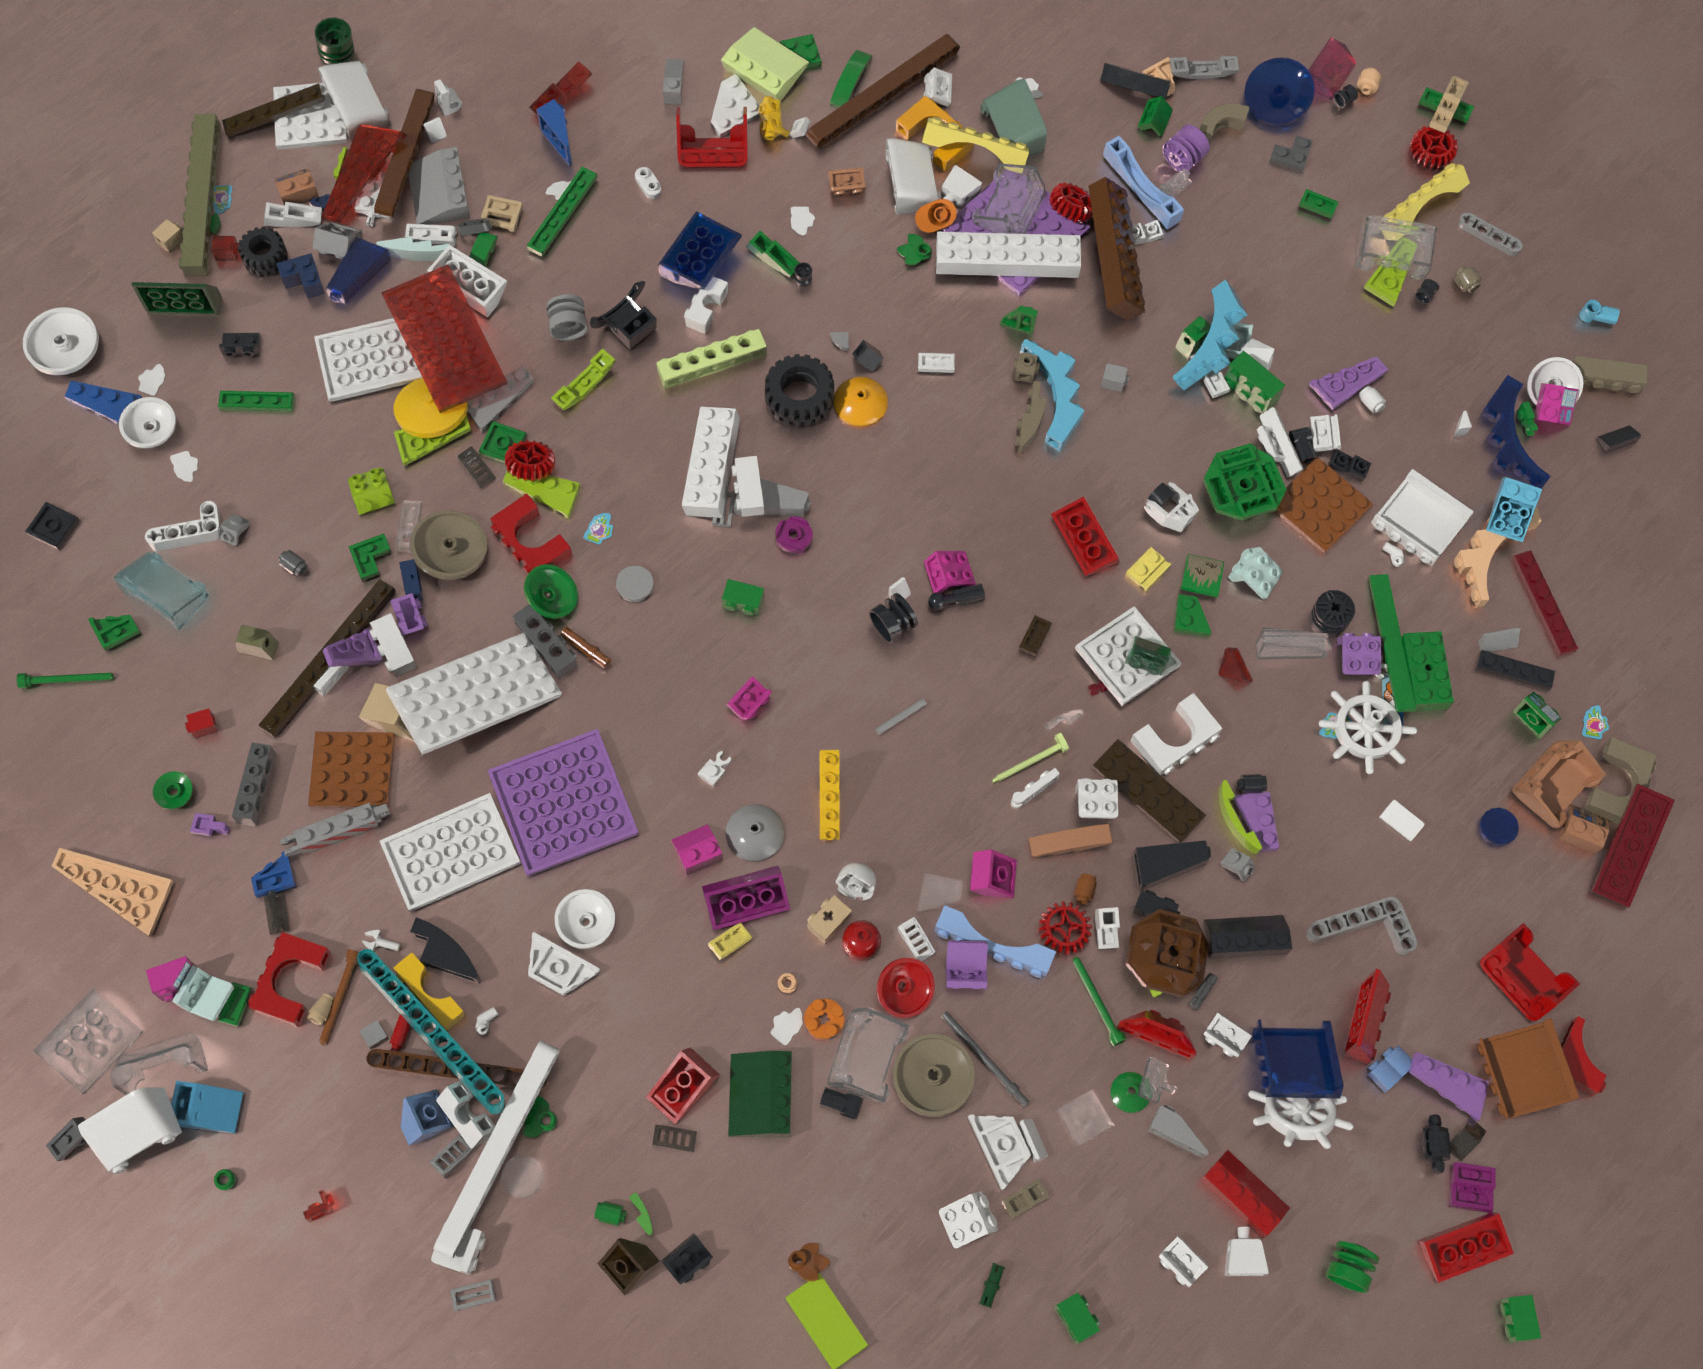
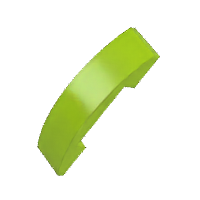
[551,348,616,411]
[1219,780,1263,855]

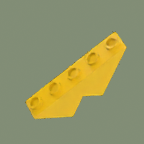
[819,750,840,840]

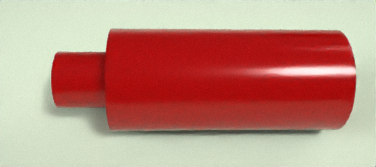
[389,1014,414,1052]

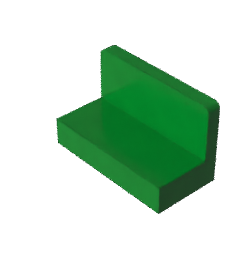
[1137,96,1173,136]

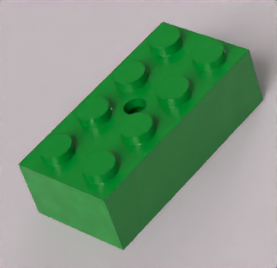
[1402,631,1454,712]

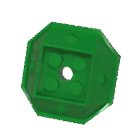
[1203,443,1287,521]

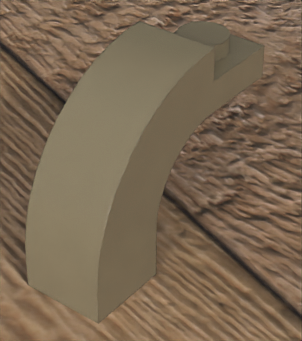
[1199,104,1249,145]

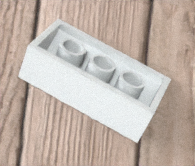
[427,245,507,317]

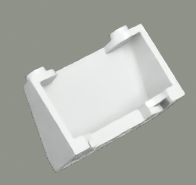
[318,61,390,140]
[885,138,941,215]
[78,1087,182,1174]

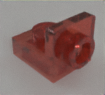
[303,1190,335,1223]

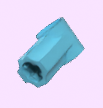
[1579,300,1620,325]

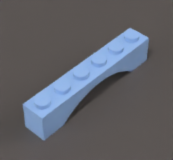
[1103,136,1184,229]
[934,905,1056,978]

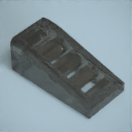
[457,446,496,488]
[652,1124,697,1152]

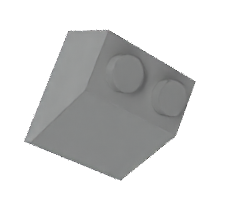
[312,221,363,259]

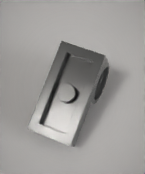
[46,1117,87,1161]

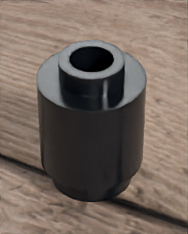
[1237,774,1267,794]

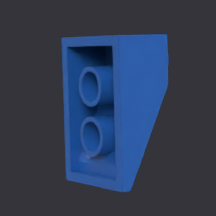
[537,99,572,166]

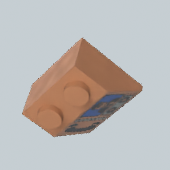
[275,168,319,205]
[1558,804,1609,854]

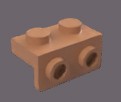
[828,167,866,196]

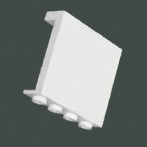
[1371,469,1474,566]

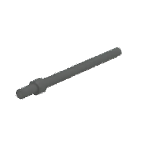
[941,1011,1030,1107]

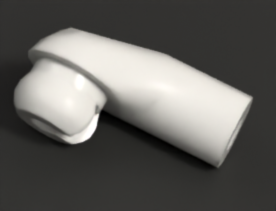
[1382,542,1404,567]

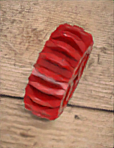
[1410,126,1458,170]
[1049,182,1093,223]
[505,440,555,482]
[1038,901,1092,955]

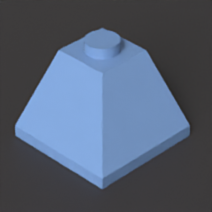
[401,1089,454,1145]

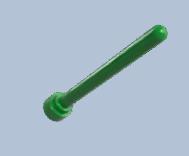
[17,672,114,689]
[1073,957,1127,1047]

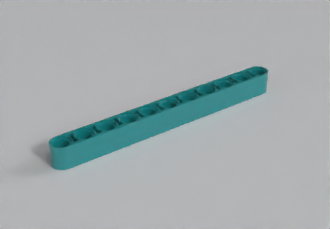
[357,949,506,1114]

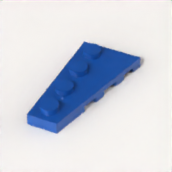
[65,381,142,424]

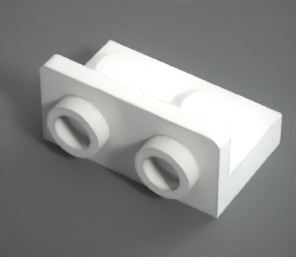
[924,68,952,106]

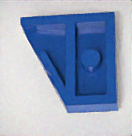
[251,851,296,898]

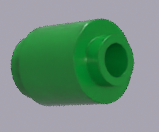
[594,1201,627,1226]

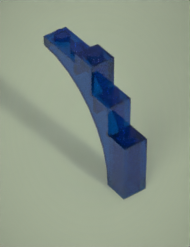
[1481,375,1550,489]

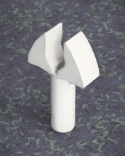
[362,930,401,952]

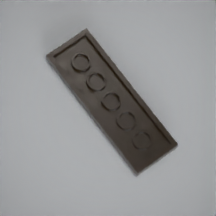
[1092,739,1206,843]

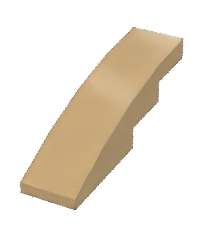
[1429,76,1469,133]

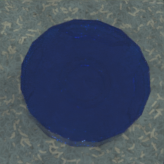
[1478,807,1519,847]

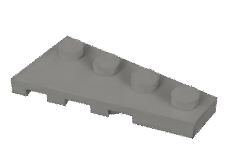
[467,366,534,433]

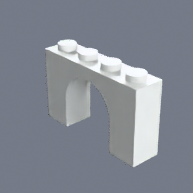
[1130,693,1222,775]

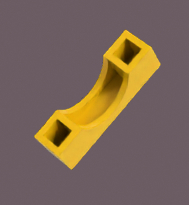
[393,952,466,1031]

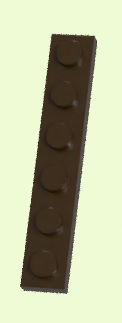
[222,83,325,138]

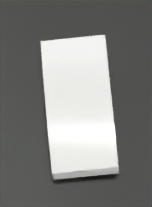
[1132,220,1164,245]

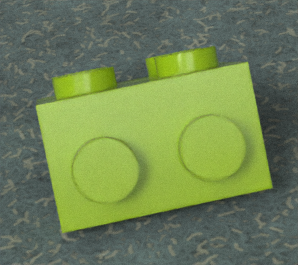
[348,468,395,515]

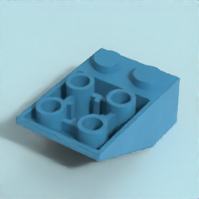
[171,1081,244,1134]

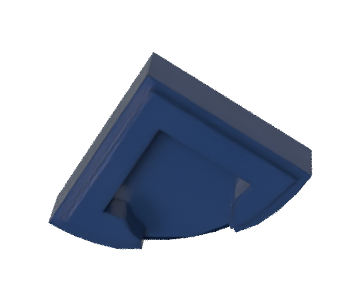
[309,194,335,213]

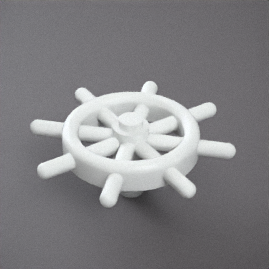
[1318,681,1417,774]
[1248,1073,1354,1149]

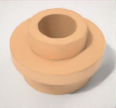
[778,973,798,993]

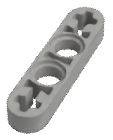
[1458,213,1523,256]

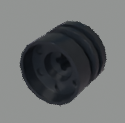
[1309,590,1355,638]
[869,593,918,644]

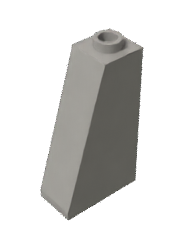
[733,478,811,517]

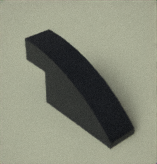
[410,917,481,983]

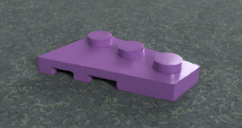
[1232,792,1279,852]

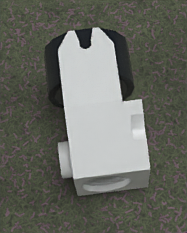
[1144,482,1199,532]

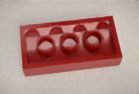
[1051,496,1120,577]
[1418,1212,1514,1283]

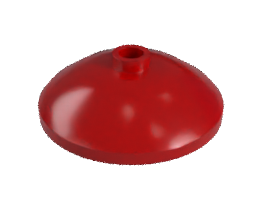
[877,957,935,1018]

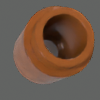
[1074,874,1097,905]

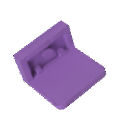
[1337,633,1381,675]
[946,940,988,989]

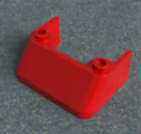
[676,107,748,167]

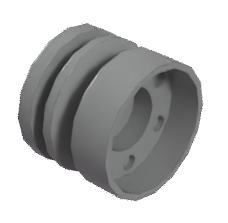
[546,294,588,341]

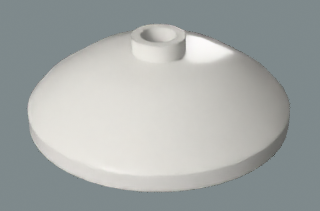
[1527,357,1583,405]
[119,397,176,448]
[554,889,615,949]

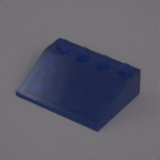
[658,211,742,290]

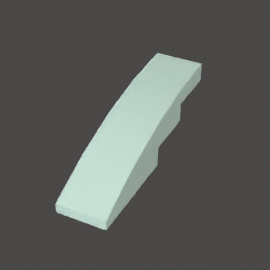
[376,237,450,261]

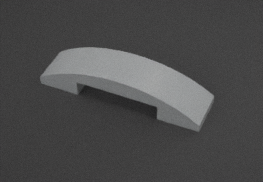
[1169,56,1239,79]

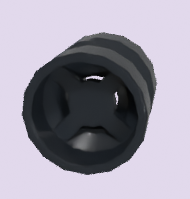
[1333,84,1358,108]
[794,262,812,287]
[1415,279,1439,304]

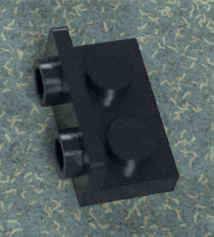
[219,333,261,357]

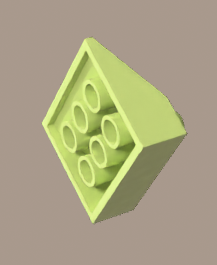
[721,27,809,102]

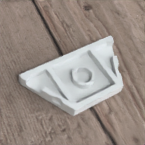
[528,932,600,996]
[967,1115,1031,1191]

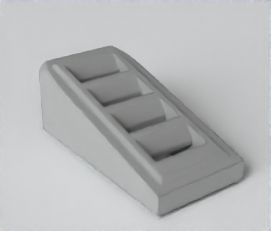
[429,1134,475,1179]

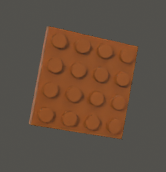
[1274,457,1373,554]
[308,731,395,809]

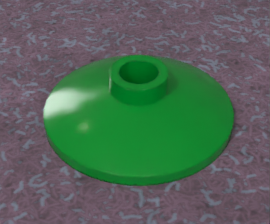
[153,771,193,810]
[1110,1072,1151,1113]

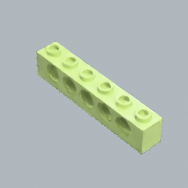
[656,329,767,389]

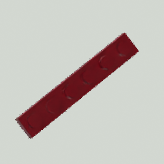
[1512,550,1578,657]

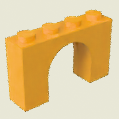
[896,96,974,172]

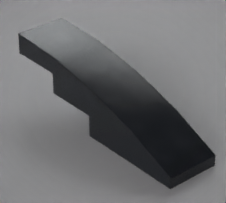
[1100,63,1171,98]

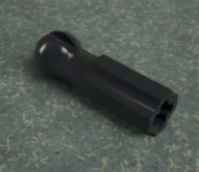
[928,583,985,611]

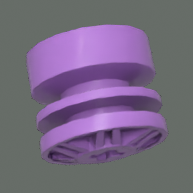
[1162,125,1210,173]

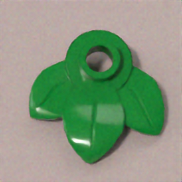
[897,234,932,265]
[523,1096,557,1138]

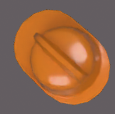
[915,199,957,233]

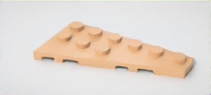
[52,848,173,938]

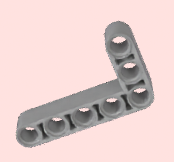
[1306,897,1417,956]

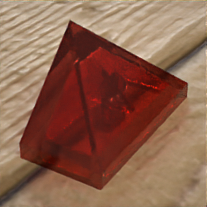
[1218,647,1253,683]

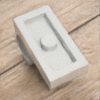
[434,79,463,116]

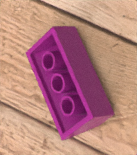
[702,866,790,930]

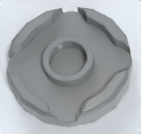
[616,565,654,602]

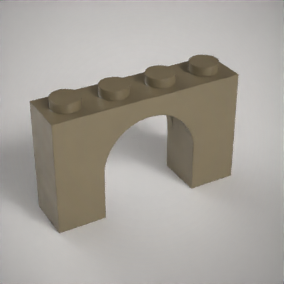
[1584,737,1657,825]

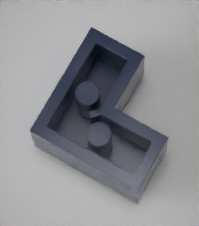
[277,253,325,299]

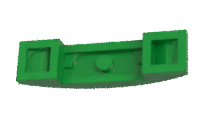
[830,50,873,107]

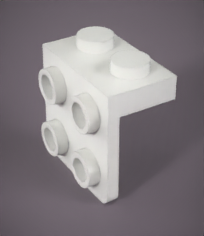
[1076,778,1118,819]
[939,1191,999,1248]
[431,1222,486,1275]

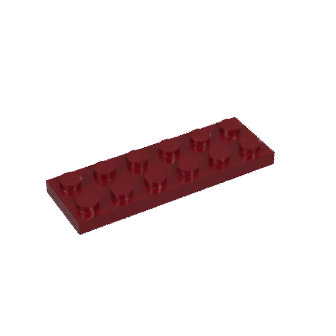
[1590,784,1675,908]

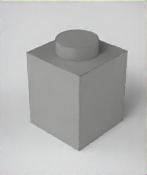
[1101,363,1130,392]

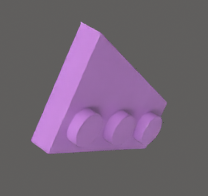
[323,628,382,667]

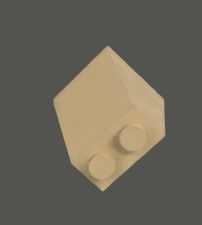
[359,683,415,742]

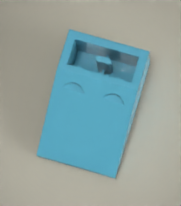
[1486,477,1542,542]

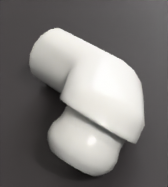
[475,1007,498,1035]

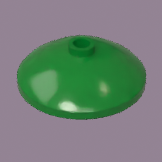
[524,564,578,619]

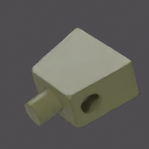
[235,625,279,660]

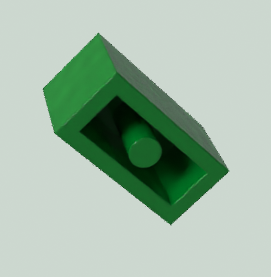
[721,579,765,616]
[1054,1292,1100,1345]
[1500,1295,1541,1343]

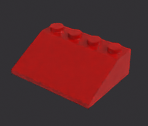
[1342,969,1391,1065]

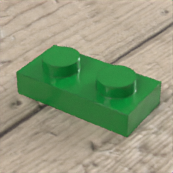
[1299,189,1339,219]

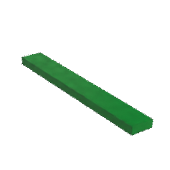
[1368,574,1416,712]

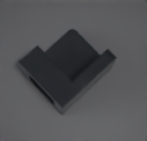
[852,340,884,371]

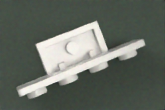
[1257,407,1303,478]

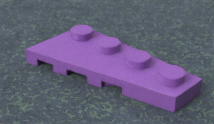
[1309,356,1388,410]

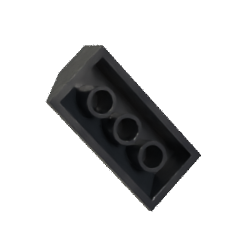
[1204,915,1293,959]

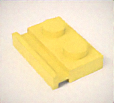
[1126,547,1171,591]

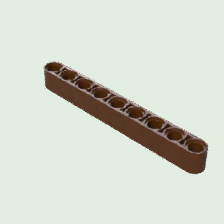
[374,89,435,218]
[366,1049,549,1093]

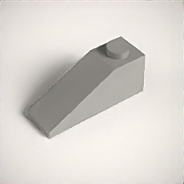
[663,59,684,105]
[1147,1105,1209,1159]

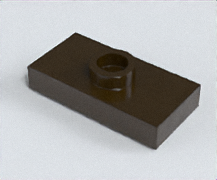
[1019,615,1052,657]

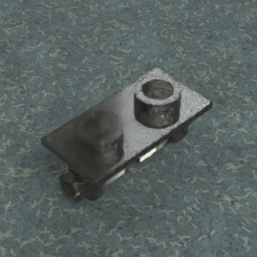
[264,891,290,935]

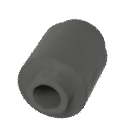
[278,550,308,577]

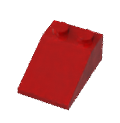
[646,1047,720,1124]

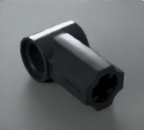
[1289,427,1317,465]
[820,1087,864,1119]

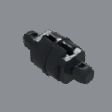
[1422,1114,1451,1174]

